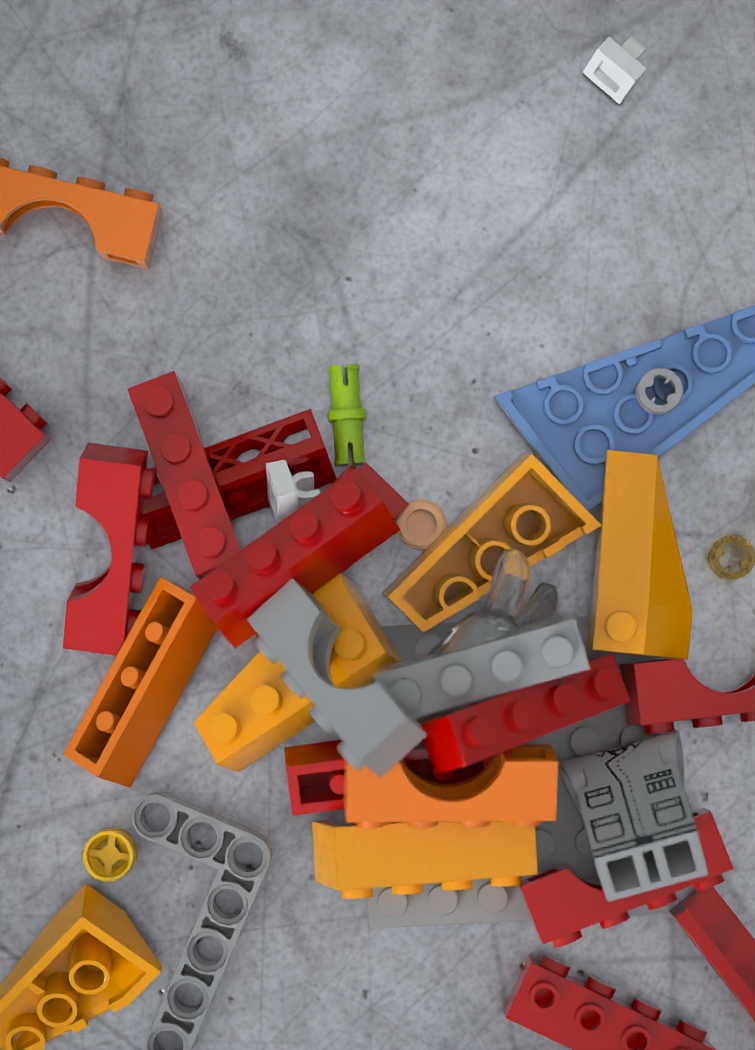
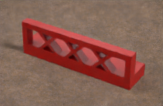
[142,409,337,550]
[669,887,755,1022]

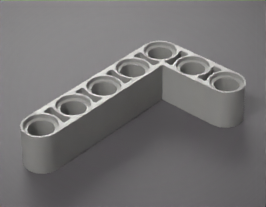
[132,792,273,1050]

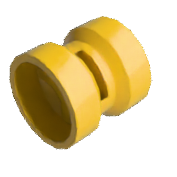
[83,827,138,882]

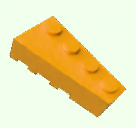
[382,453,602,633]
[194,573,401,772]
[312,820,538,899]

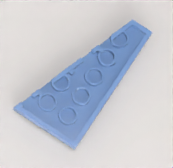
[493,305,755,512]

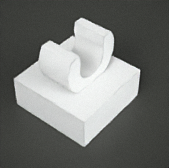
[582,36,647,104]
[266,460,320,525]

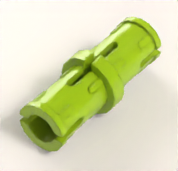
[327,364,367,466]

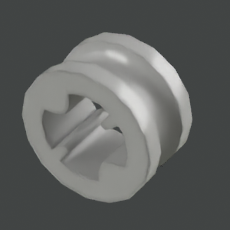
[635,368,683,415]

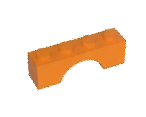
[0,158,163,269]
[344,744,558,829]

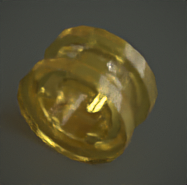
[707,535,755,580]

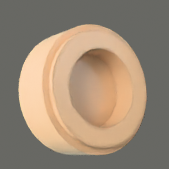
[397,500,446,550]

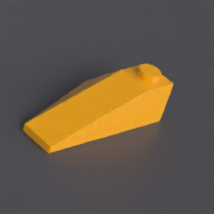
[587,450,693,660]
[0,883,162,1050]

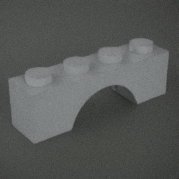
[247,578,428,777]
[373,612,590,718]

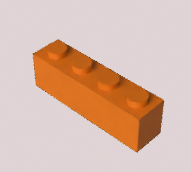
[63,577,218,788]

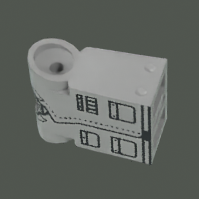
[558,730,708,902]

